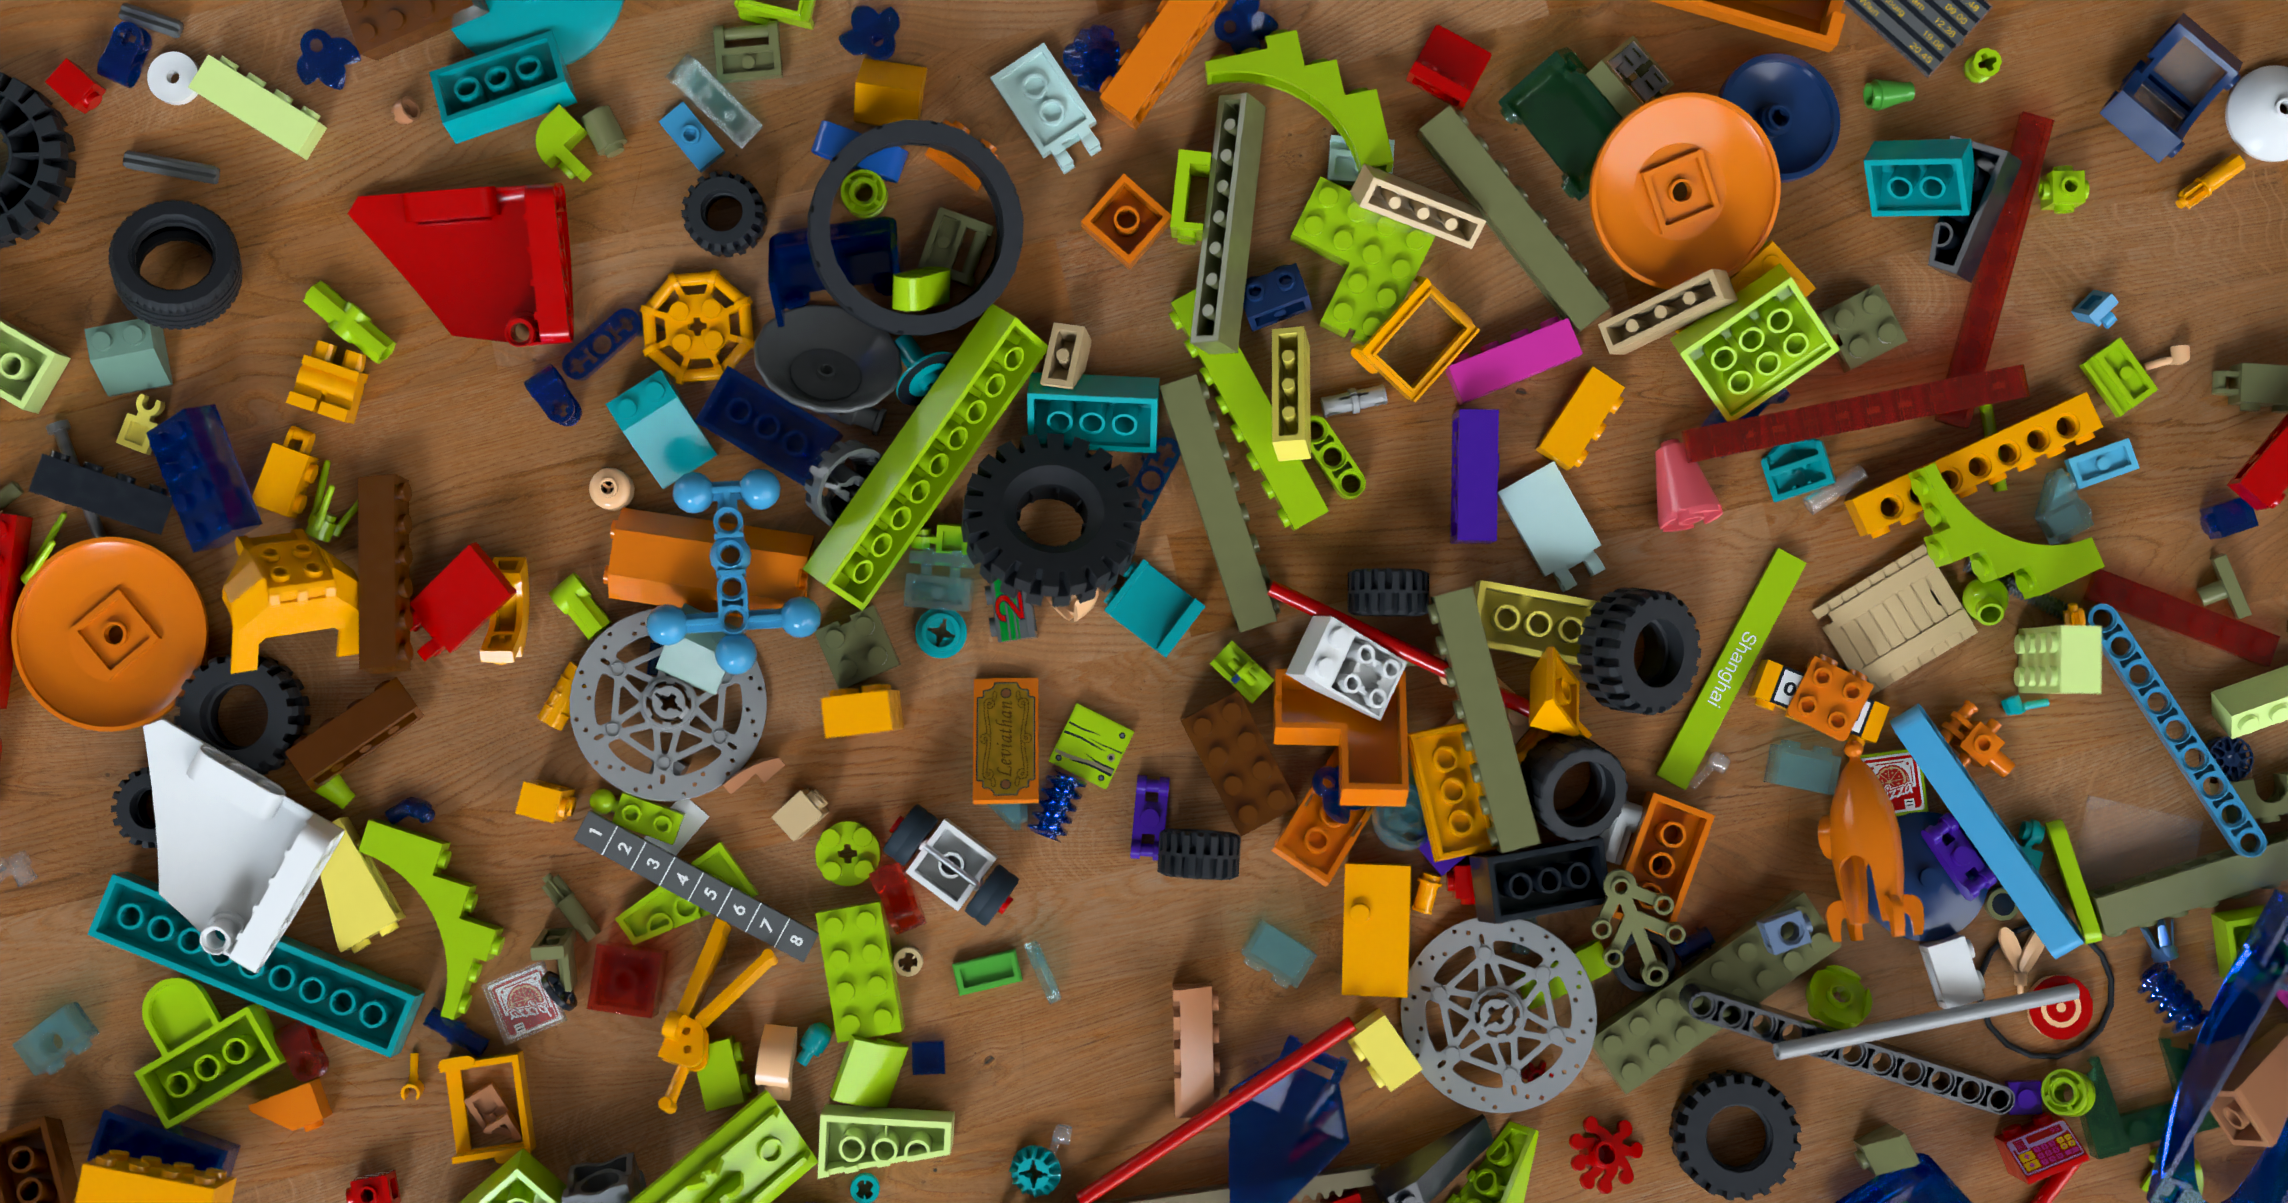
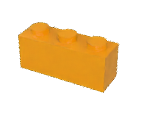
[1535,366,1625,471]

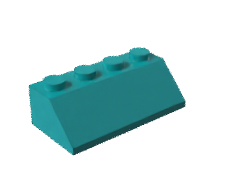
[429,30,578,144]
[1027,372,1160,453]

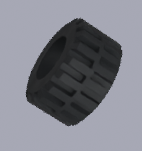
[681,171,768,258]
[1348,568,1429,616]
[111,767,157,849]
[1157,829,1241,880]

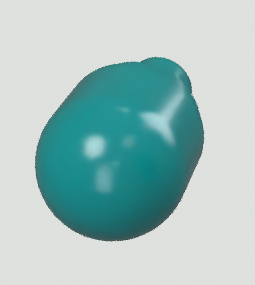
[796,1022,832,1066]

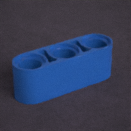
[811,121,909,183]

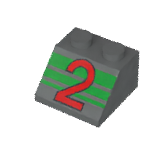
[985,579,1038,643]

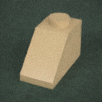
[1040,322,1092,389]

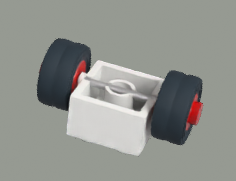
[883,804,1019,926]

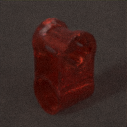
[274,1020,329,1081]

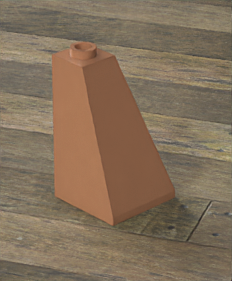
[2196,1023,2288,1147]

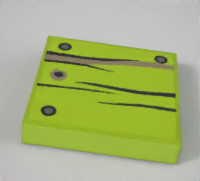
[1048,703,1135,789]

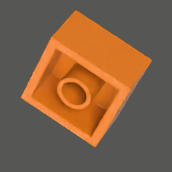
[1081,174,1171,270]

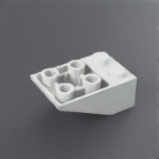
[1285,616,1407,720]

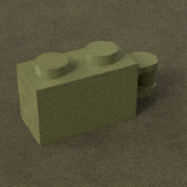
[2211,363,2288,414]

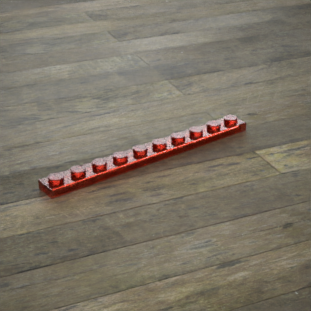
[1934,111,2055,429]

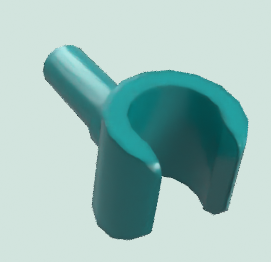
[2001,695,2049,716]

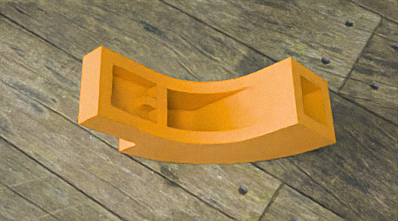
[480,557,530,665]

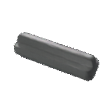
[119,3,184,38]

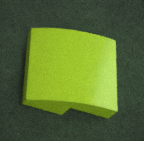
[830,1035,909,1107]

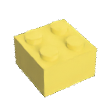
[1347,1008,1423,1092]

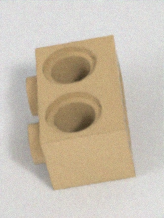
[771,788,830,841]

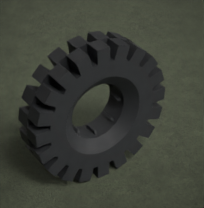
[0,72,77,248]
[961,433,1142,607]

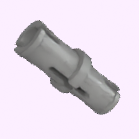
[1320,384,1388,418]

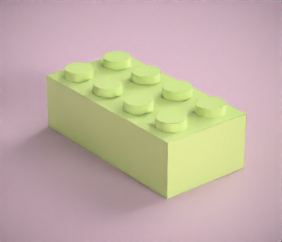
[0,318,71,414]
[2014,625,2102,694]

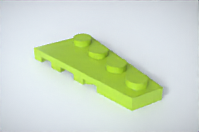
[615,842,759,945]

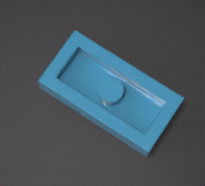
[658,102,726,173]

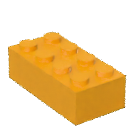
[821,684,904,738]
[75,1150,237,1203]

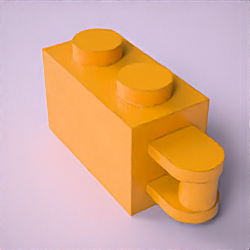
[250,425,319,519]

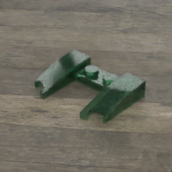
[2071,1037,2220,1160]

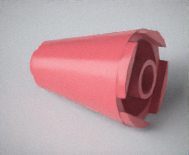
[1655,439,1723,532]

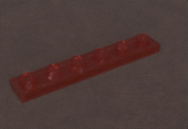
[2083,569,2281,667]

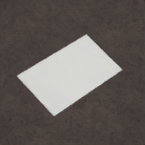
[644,794,709,855]

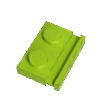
[2079,337,2159,418]

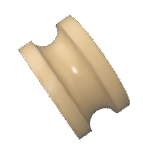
[893,946,924,977]

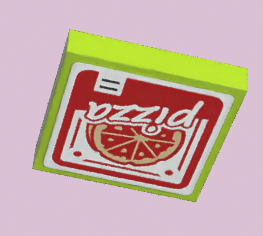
[1860,749,1929,816]

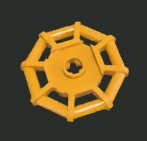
[639,268,755,385]

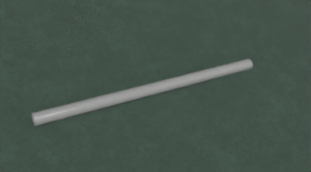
[1773,983,2080,1060]

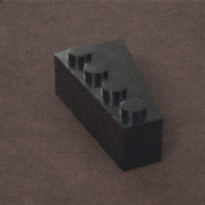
[1928,135,2023,283]
[28,450,174,535]

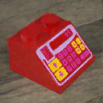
[1994,1112,2090,1185]

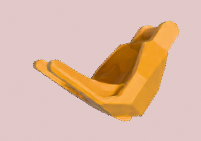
[222,528,359,674]

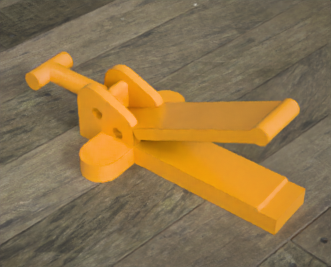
[657,918,778,1114]

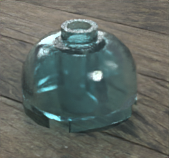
[1372,784,1429,851]

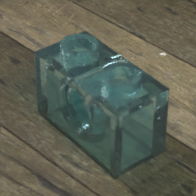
[12,1002,100,1076]

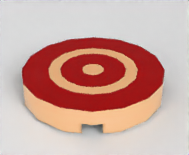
[2027,974,2093,1040]

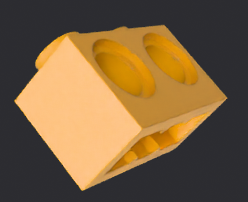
[515,779,577,823]

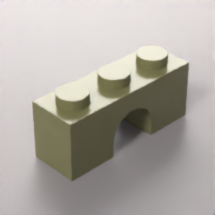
[2209,771,2288,824]

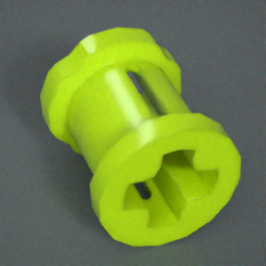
[1964,48,2002,84]

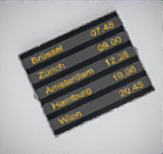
[1844,0,1993,78]

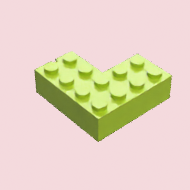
[1290,176,1436,345]

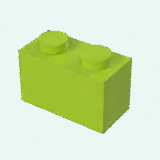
[697,1035,752,1112]

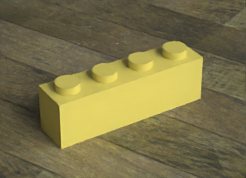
[1272,326,1311,461]

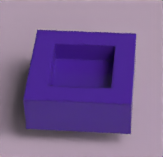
[2004,1080,2042,1115]

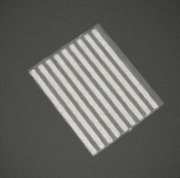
[2075,795,2204,891]

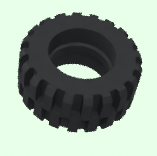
[1577,587,1701,715]
[174,654,311,775]

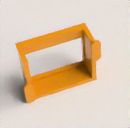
[1350,276,1480,402]
[438,1051,536,1164]

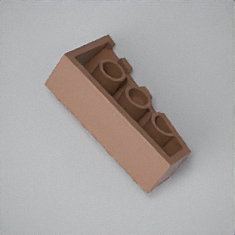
[1172,983,1220,1118]

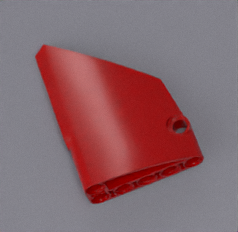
[347,183,574,347]

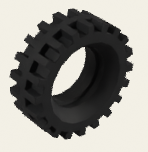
[1669,1070,1802,1201]

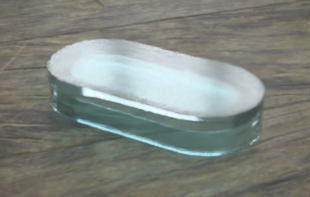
[1024,941,1062,1005]

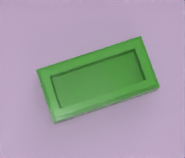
[952,948,1023,996]

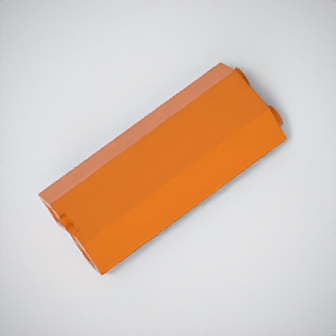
[1648,0,1846,52]
[603,508,814,618]

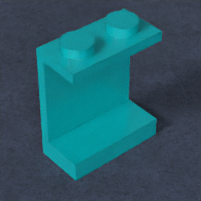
[1103,559,1205,658]

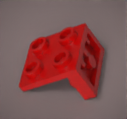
[1405,25,1492,111]

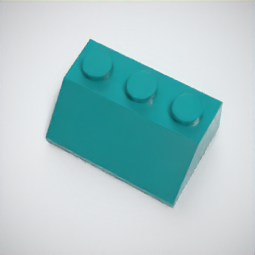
[1863,138,1975,217]

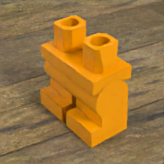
[286,340,369,424]

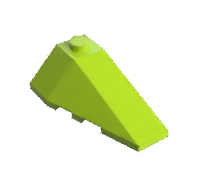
[1446,1121,1539,1203]

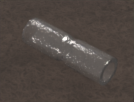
[1803,464,1868,515]

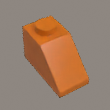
[248,1078,333,1132]

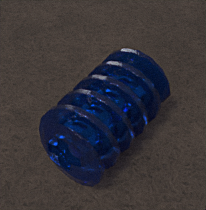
[1027,770,1087,842]
[2137,962,2209,1034]

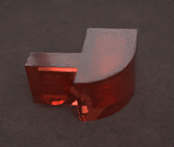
[869,862,927,935]

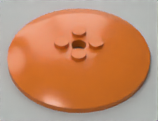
[1589,92,1781,290]
[11,537,209,732]

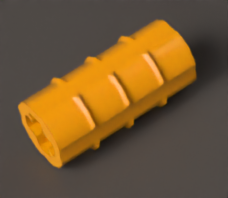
[537,661,586,731]

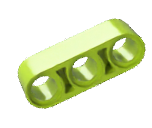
[892,266,951,311]
[1311,415,1366,500]
[1515,939,1613,1009]

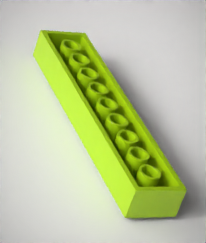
[803,304,1048,611]

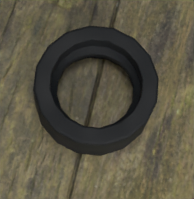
[1610,930,1676,993]

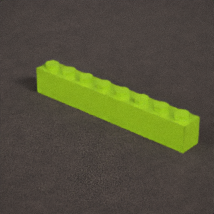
[1168,289,1329,531]

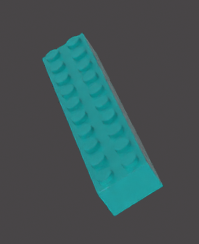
[87,871,426,1058]

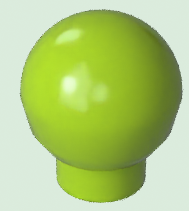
[1962,578,2009,625]

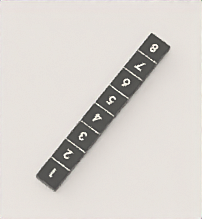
[573,810,819,962]

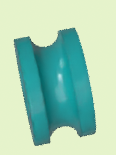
[850,1172,880,1203]

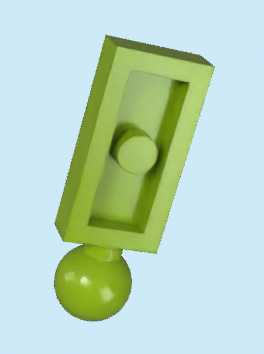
[589,789,685,845]

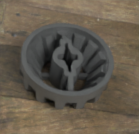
[804,440,882,527]

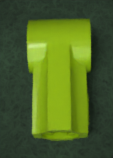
[548,572,612,640]

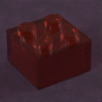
[587,941,668,1019]

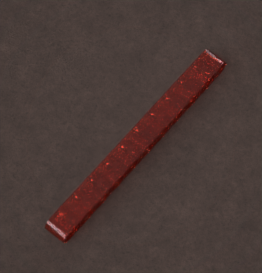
[1681,364,2030,463]

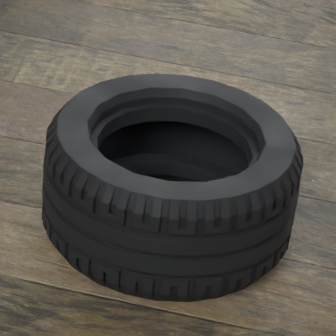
[108,200,243,330]

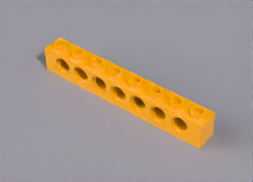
[1844,392,2103,539]

